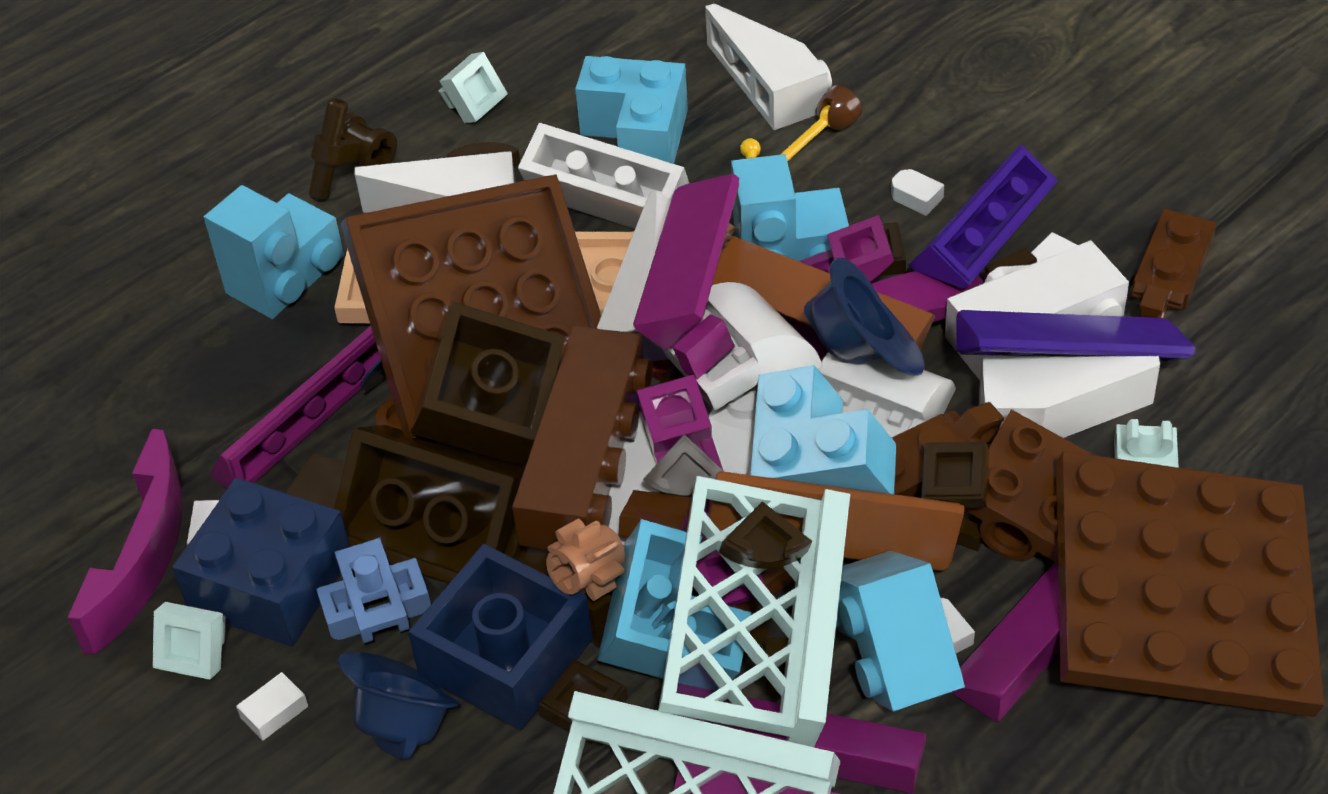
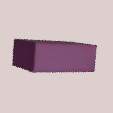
[672,314,735,380]

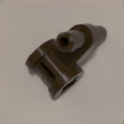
[309,98,397,200]

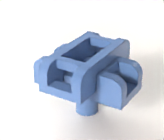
[316,538,431,644]

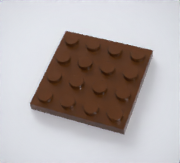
[340,174,601,439]
[1056,451,1324,717]

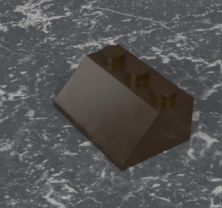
[334,425,525,583]

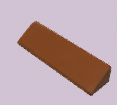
[712,236,935,351]
[708,471,964,571]

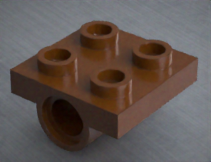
[964,409,1093,563]

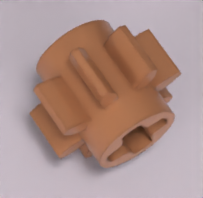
[546,518,625,601]

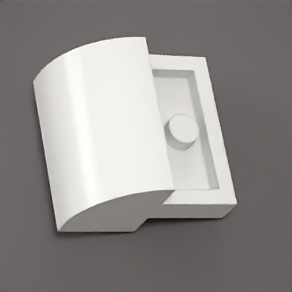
[662,282,823,410]
[818,352,956,437]

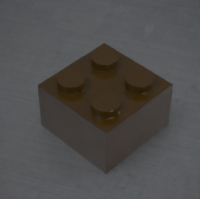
[410,301,565,467]

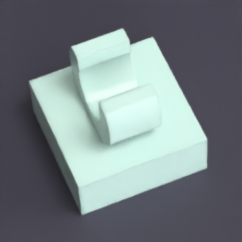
[439,52,508,123]
[1114,419,1179,467]
[153,602,226,680]

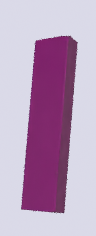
[633,174,740,351]
[210,326,380,489]
[950,562,1060,723]
[674,683,927,794]

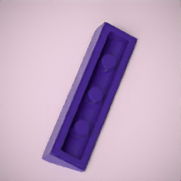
[908,144,1058,289]
[956,310,1195,362]

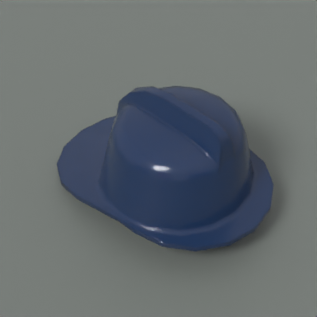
[804,258,925,377]
[337,652,459,760]

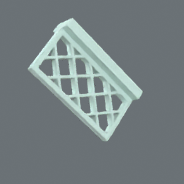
[658,476,850,747]
[553,691,840,794]

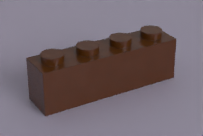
[512,326,652,550]

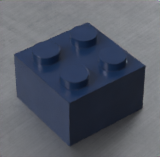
[172,477,350,647]
[408,544,593,731]

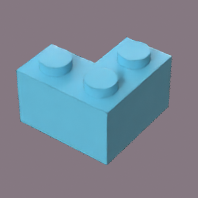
[575,56,688,164]
[731,154,849,261]
[203,185,344,319]
[751,365,896,494]
[598,519,751,691]
[836,551,965,711]

